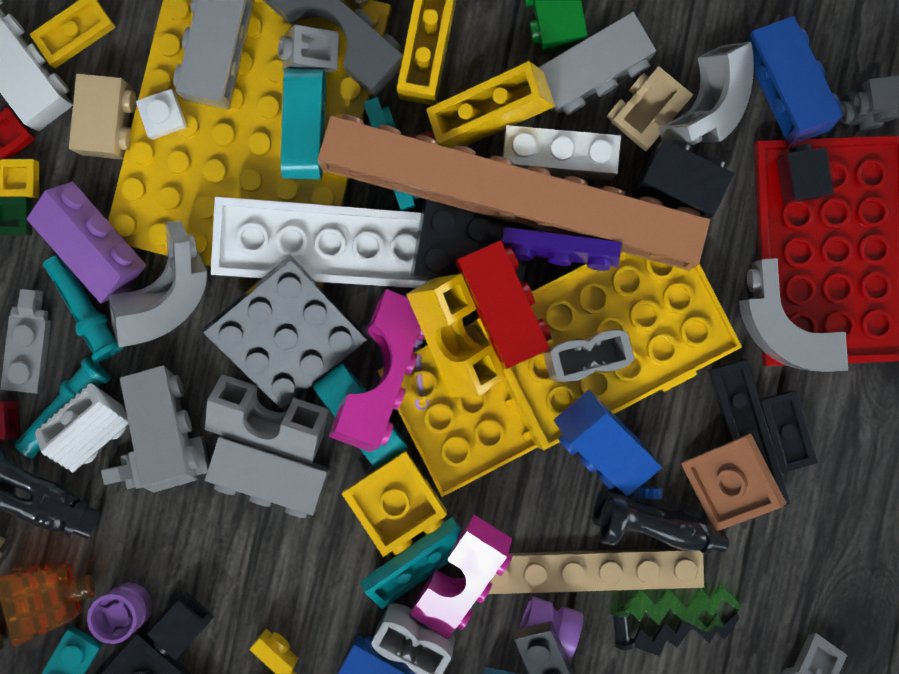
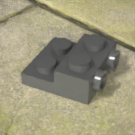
[840,75,899,130]

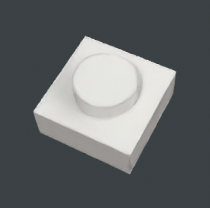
[136,89,187,140]

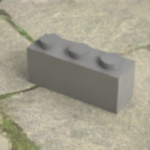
[173,0,254,110]
[538,12,656,116]
[120,365,199,493]
[205,436,331,518]

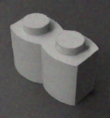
[543,330,635,382]
[371,603,456,674]

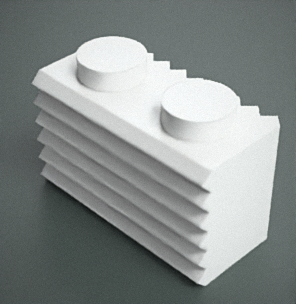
[35,383,129,473]

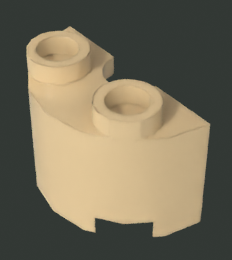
[607,66,693,151]

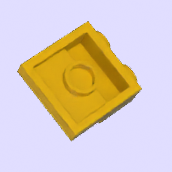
[341,450,447,557]

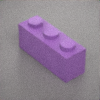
[27,181,146,303]

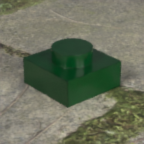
[0,197,32,236]

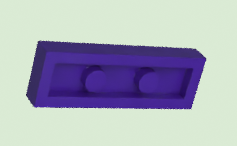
[502,227,622,271]

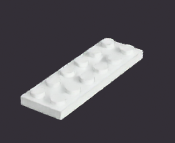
[211,197,431,288]

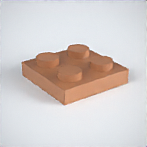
[681,433,786,532]

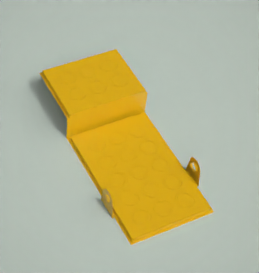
[378,252,742,497]

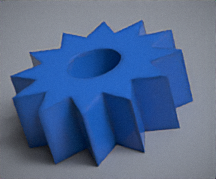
[632,485,662,500]

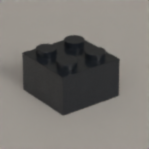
[631,138,735,219]

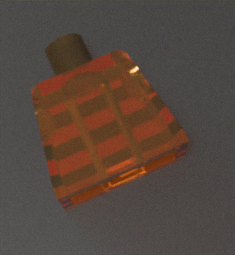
[0,563,95,647]

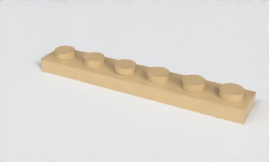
[488,548,704,594]

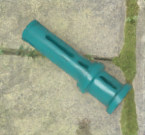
[43,255,124,363]
[14,357,111,458]

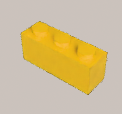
[397,0,457,106]
[426,61,556,149]

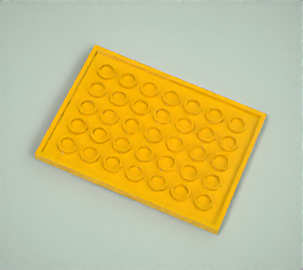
[108,0,391,288]

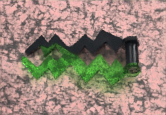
[610,585,742,656]

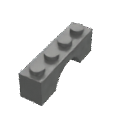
[262,0,403,98]

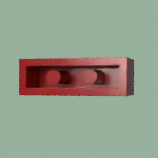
[455,240,552,369]

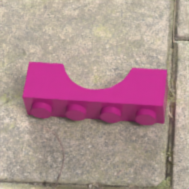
[328,289,424,452]

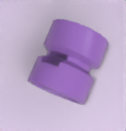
[87,582,152,644]
[520,596,583,661]

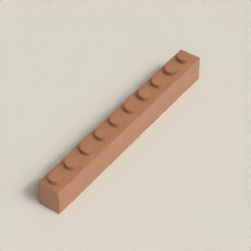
[317,115,710,271]

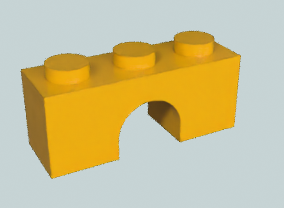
[406,273,505,397]

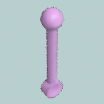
[413,339,429,410]

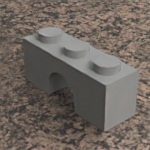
[205,374,329,465]

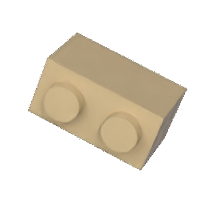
[69,74,136,160]

